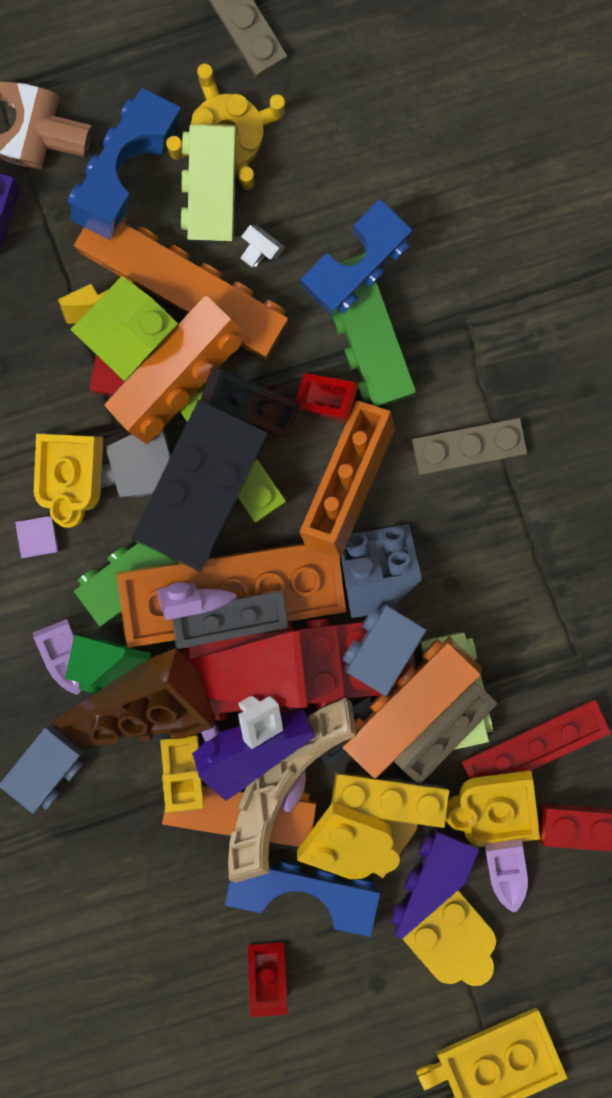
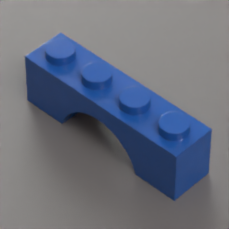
[68,87,181,240]
[225,860,380,937]

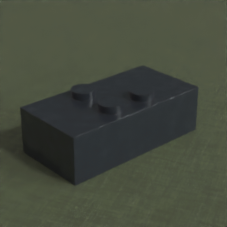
[131,400,267,573]

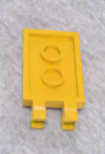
[416,1007,568,1098]

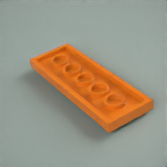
[116,543,346,648]

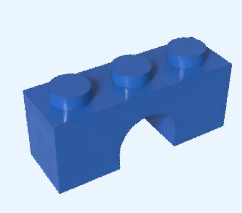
[300,199,412,317]

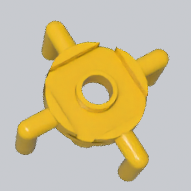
[166,64,285,190]

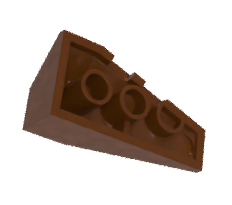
[53,648,214,747]

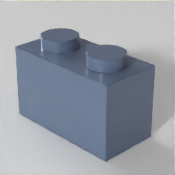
[0,725,84,814]

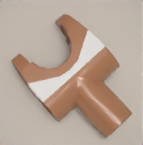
[0,81,93,169]

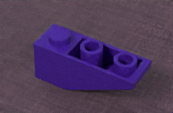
[390,827,479,939]

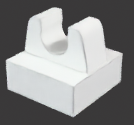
[241,225,285,268]
[238,695,283,749]

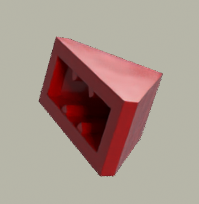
[295,373,359,424]

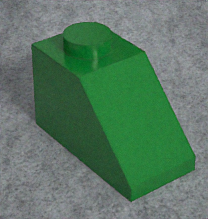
[65,635,151,693]

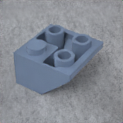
[341,524,422,618]

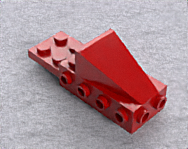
[183,617,416,721]

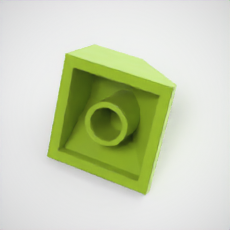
[70,276,178,382]

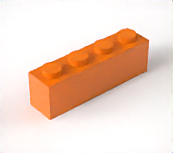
[104,295,249,445]
[299,400,395,559]
[342,636,481,779]
[162,781,316,847]

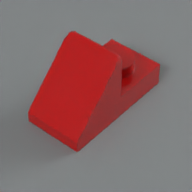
[247,942,288,1017]

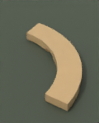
[228,698,357,883]

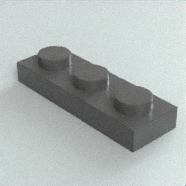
[171,589,288,649]

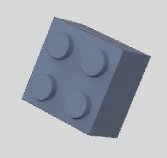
[342,605,426,696]

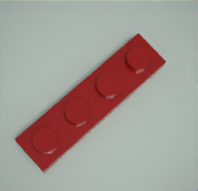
[461,699,611,779]

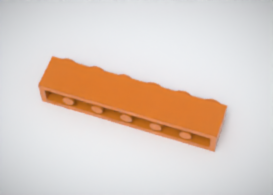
[73,217,289,361]

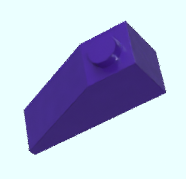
[192,709,316,801]

